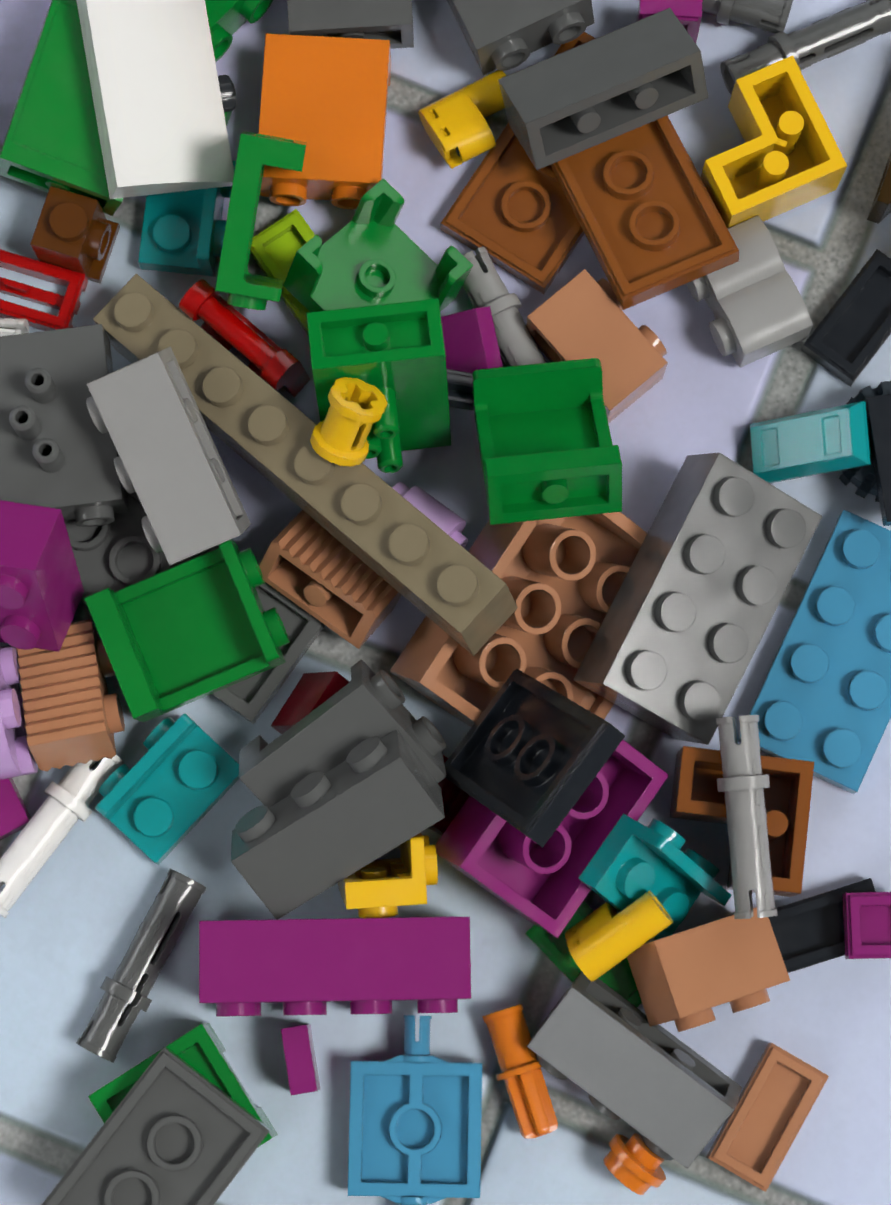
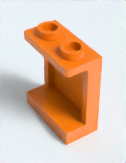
[258,33,391,210]

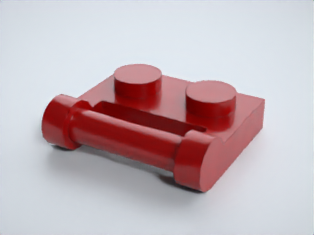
[179,279,311,398]

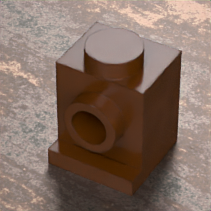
[30,186,120,284]

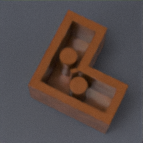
[670,746,814,897]

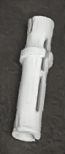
[0,755,124,918]

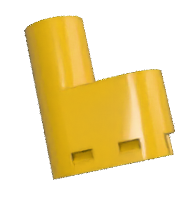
[418,70,506,169]
[565,891,673,982]

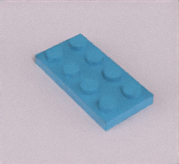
[738,509,891,794]

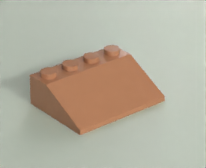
[390,512,647,727]

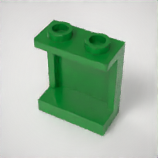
[215,131,307,310]
[472,358,622,525]
[84,539,290,722]

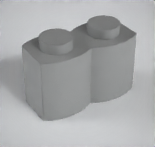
[686,216,813,368]

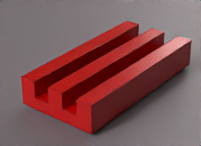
[0,249,88,331]

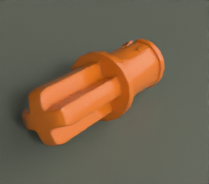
[482,1004,558,1139]

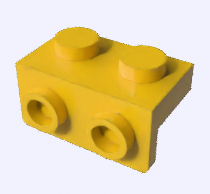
[338,833,438,918]

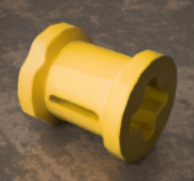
[310,377,388,467]

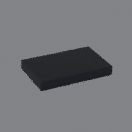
[445,669,625,848]

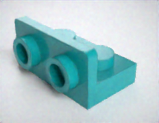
[138,160,236,277]
[95,713,239,865]
[578,813,732,940]

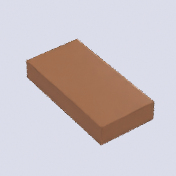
[706,1043,829,1192]

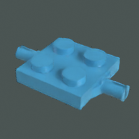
[348,1015,482,1205]

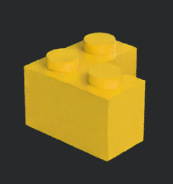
[700,55,847,229]

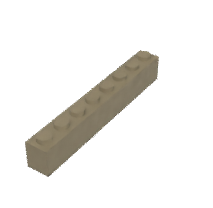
[93,274,518,656]

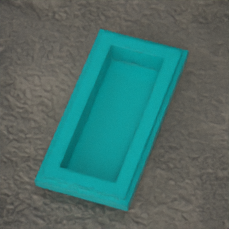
[750,401,871,483]

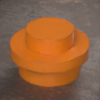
[603,1133,666,1195]

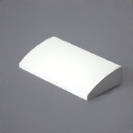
[76,0,234,199]

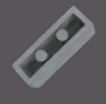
[86,346,251,565]

